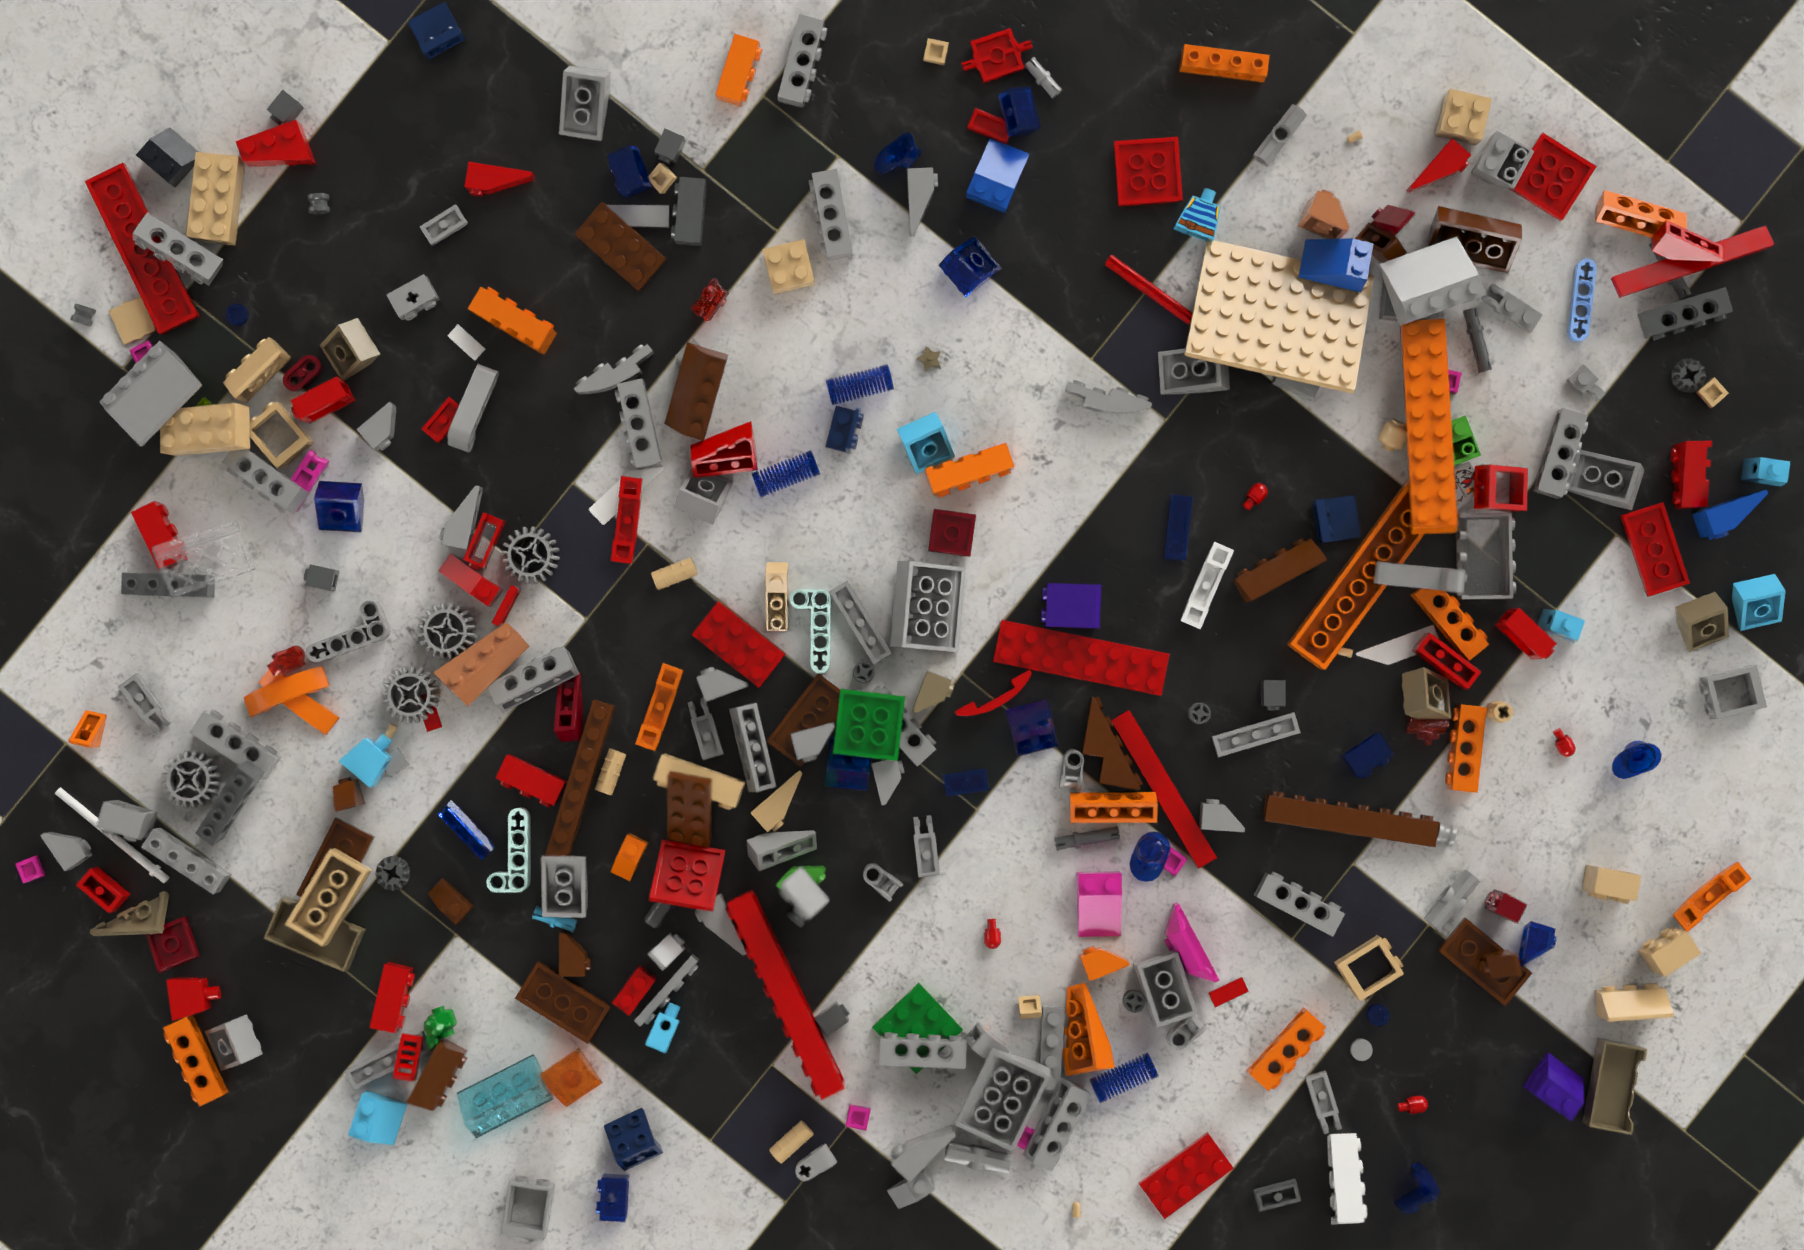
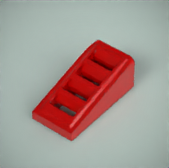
[393,1033,424,1081]

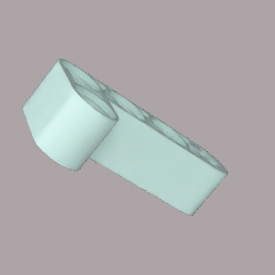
[790,589,831,674]
[486,807,531,892]

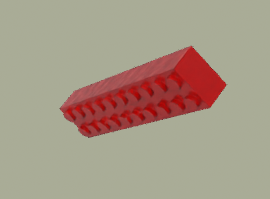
[725,889,846,1100]

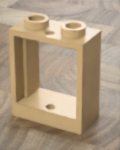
[249,401,314,470]
[1334,935,1404,1001]

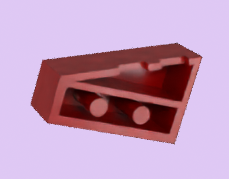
[235,120,316,167]
[690,421,758,478]
[1670,440,1712,509]

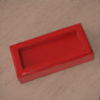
[967,108,1015,144]
[491,585,521,627]

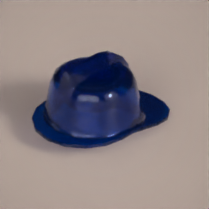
[875,132,922,173]
[1612,740,1662,779]
[1130,831,1171,882]

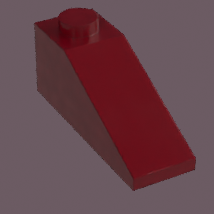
[1370,205,1416,236]
[554,672,583,742]

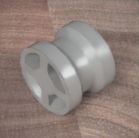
[1436,822,1457,847]

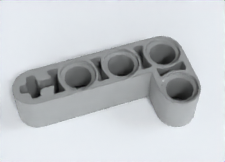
[448,364,499,453]
[1374,562,1466,593]
[306,600,390,662]

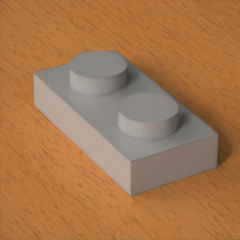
[420,204,469,246]

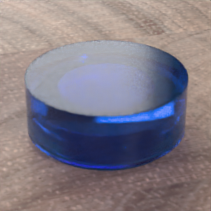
[226,304,249,326]
[1367,1004,1390,1026]

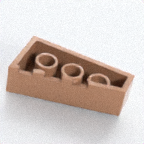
[433,623,530,707]

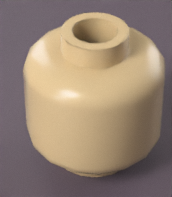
[1378,419,1406,452]

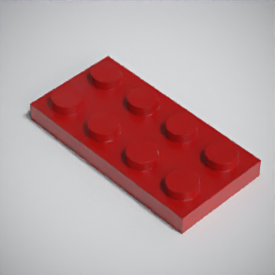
[1620,502,1690,597]
[692,601,786,688]
[1139,1132,1234,1219]

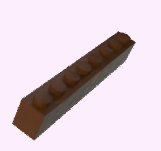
[545,700,616,857]
[1262,791,1439,847]

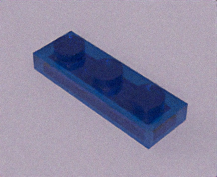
[1164,494,1193,561]
[438,800,496,860]

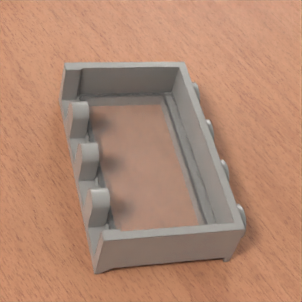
[1456,513,1516,600]

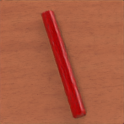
[1105,255,1192,325]

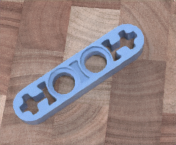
[1567,259,1597,342]

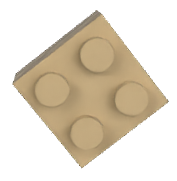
[1435,89,1492,145]
[763,239,815,295]
[1582,865,1641,904]
[1638,927,1701,977]

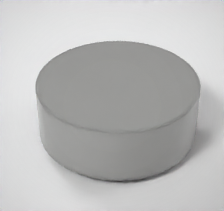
[1350,1038,1373,1061]

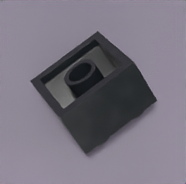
[136,128,198,188]

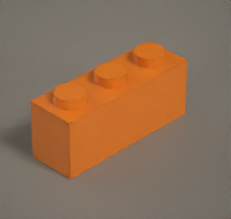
[715,34,763,107]

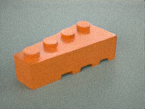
[468,287,557,355]
[925,443,1015,498]

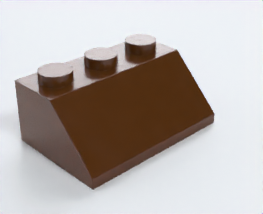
[406,1039,468,1111]

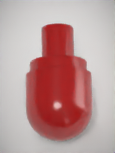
[1243,483,1268,510]
[1553,728,1576,757]
[984,919,1001,949]
[1397,1096,1428,1114]

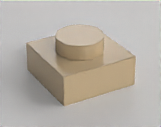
[923,38,949,65]
[647,163,677,194]
[1696,377,1729,408]
[1018,995,1042,1019]

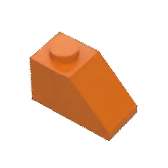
[611,833,649,881]
[1079,946,1130,981]

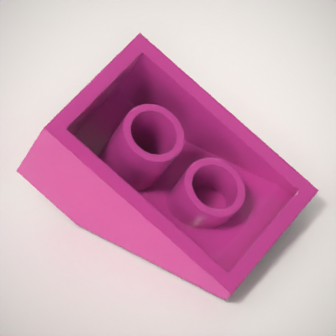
[1077,871,1122,937]

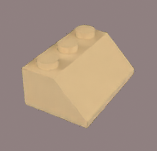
[223,337,292,403]
[1595,983,1674,1022]

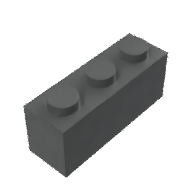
[671,177,707,246]

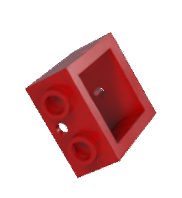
[290,377,356,424]
[1474,464,1528,512]
[1494,608,1557,660]

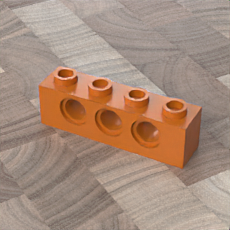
[1179,44,1270,82]
[1596,190,1687,238]
[1411,588,1489,661]
[1445,704,1487,793]
[1070,792,1157,823]
[1247,1007,1326,1091]
[163,1015,229,1106]

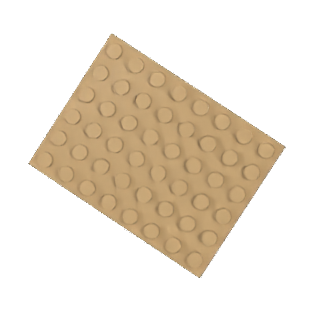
[1184,239,1374,394]

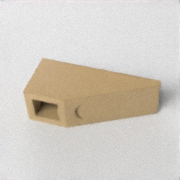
[765,562,788,631]

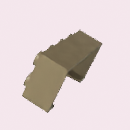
[264,896,366,972]
[1582,1038,1647,1135]

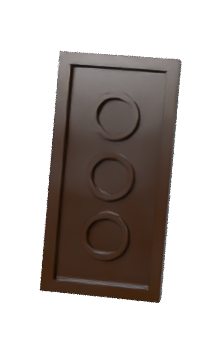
[575,202,667,291]
[766,673,840,767]
[667,771,712,848]
[296,817,375,897]
[1437,917,1532,1006]
[515,961,611,1044]

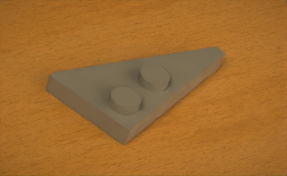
[90,891,169,936]

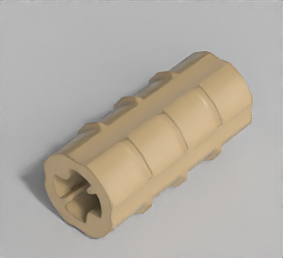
[651,557,698,590]
[1486,701,1513,723]
[595,748,626,795]
[769,1120,814,1164]

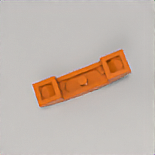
[635,663,683,751]
[259,665,340,735]
[243,666,330,718]
[1673,862,1752,932]

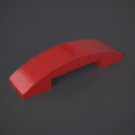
[611,476,643,564]
[954,670,1032,716]

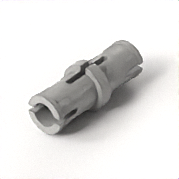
[1024,57,1062,99]

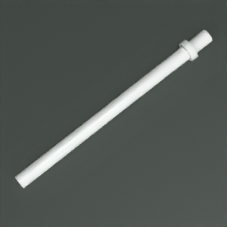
[55,787,170,883]

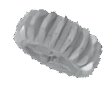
[501,526,560,584]
[418,602,476,660]
[381,666,440,724]
[161,751,221,808]

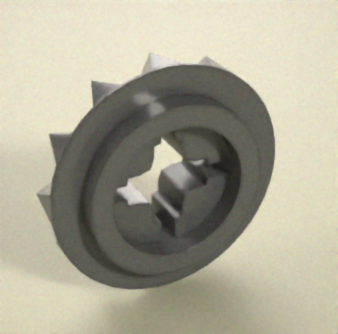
[1671,358,1707,393]
[375,856,410,891]

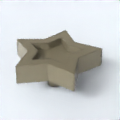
[917,346,941,371]

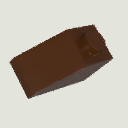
[1355,223,1407,263]
[333,777,365,812]
[428,878,474,924]
[559,931,591,977]
[1480,949,1522,978]

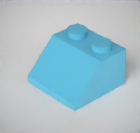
[897,412,955,474]
[1732,574,1785,631]
[348,1090,408,1145]

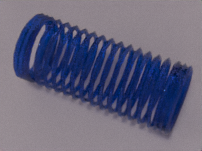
[826,364,894,406]
[751,450,820,498]
[1089,1052,1159,1104]

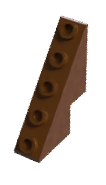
[1081,697,1143,790]

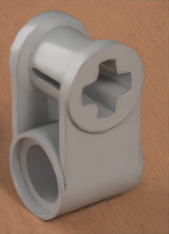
[1059,749,1084,791]
[863,863,904,901]
[1166,1015,1208,1050]
[796,1143,837,1181]

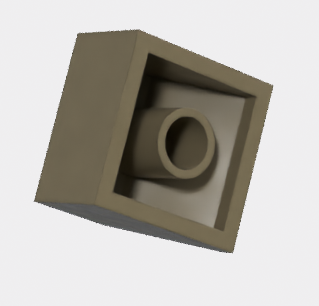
[319,318,380,380]
[1675,592,1729,652]
[1402,667,1451,720]
[912,671,954,713]

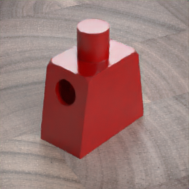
[166,977,221,1021]

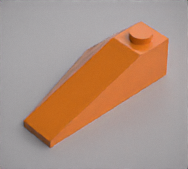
[1063,983,1115,1076]

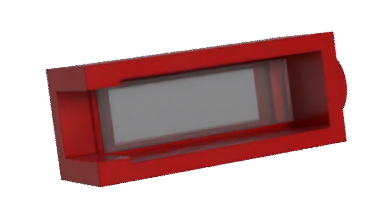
[463,512,506,571]

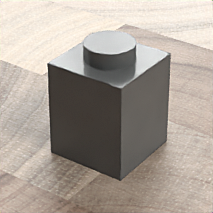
[266,90,304,125]
[654,128,686,165]
[304,564,340,592]
[1261,680,1286,710]
[815,1001,850,1037]

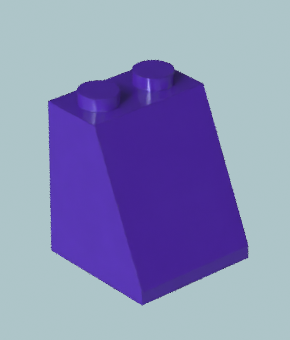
[1041,583,1101,629]
[1523,1052,1584,1120]

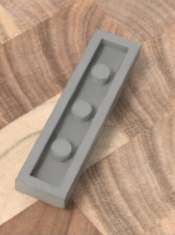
[829,581,892,665]
[1211,712,1301,757]
[634,954,699,1027]
[1040,1006,1065,1094]
[344,1031,432,1090]

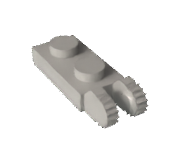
[1482,284,1543,334]
[118,674,171,734]
[688,698,724,760]
[913,815,940,877]
[1305,1070,1342,1134]

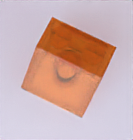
[540,1047,603,1107]

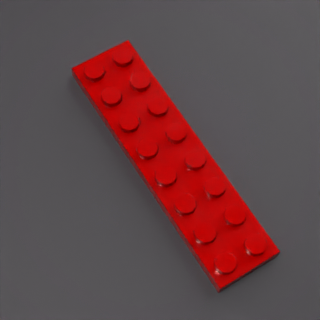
[85,163,200,335]
[993,620,1170,696]

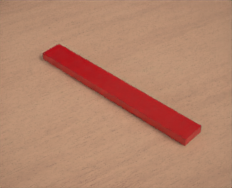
[1611,226,1774,298]
[1111,710,1217,869]

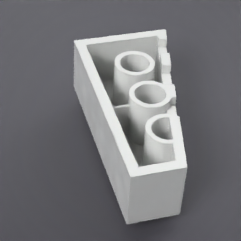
[1327,1133,1367,1225]

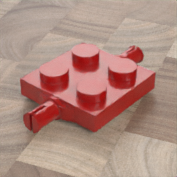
[961,28,1033,84]

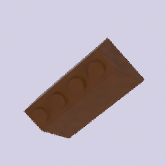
[1427,206,1522,273]
[664,342,728,441]
[1233,537,1327,602]

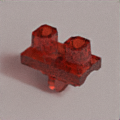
[691,278,729,321]
[267,646,306,676]
[1406,716,1449,746]

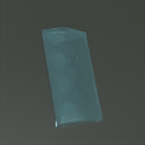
[457,1054,554,1139]

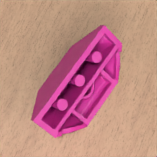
[1164,902,1220,982]

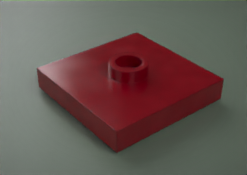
[928,509,976,557]
[146,916,200,973]

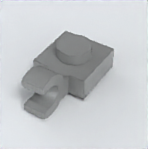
[1567,364,1606,402]

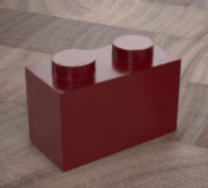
[1485,889,1528,924]

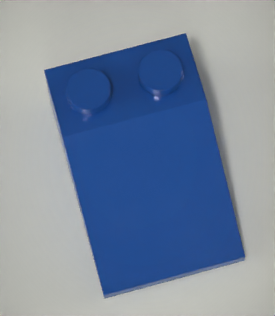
[966,138,1029,213]
[1298,238,1374,293]
[1692,490,1768,540]

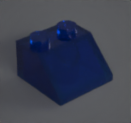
[938,236,1002,297]
[314,481,364,532]

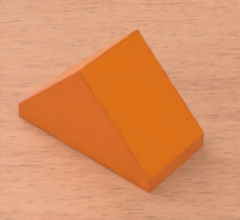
[69,710,107,748]

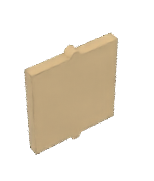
[109,296,157,345]

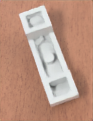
[1180,542,1234,629]

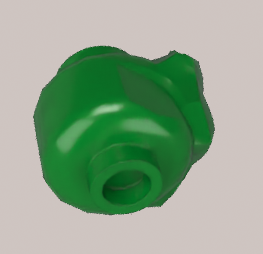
[424,1006,457,1051]

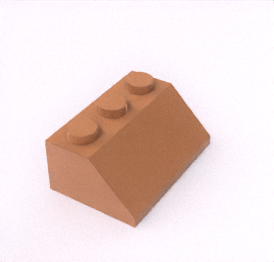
[1298,190,1350,239]

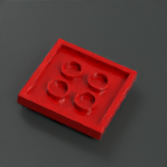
[1508,132,1597,222]
[1113,137,1183,206]
[649,839,725,912]

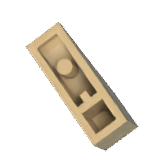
[751,770,803,832]

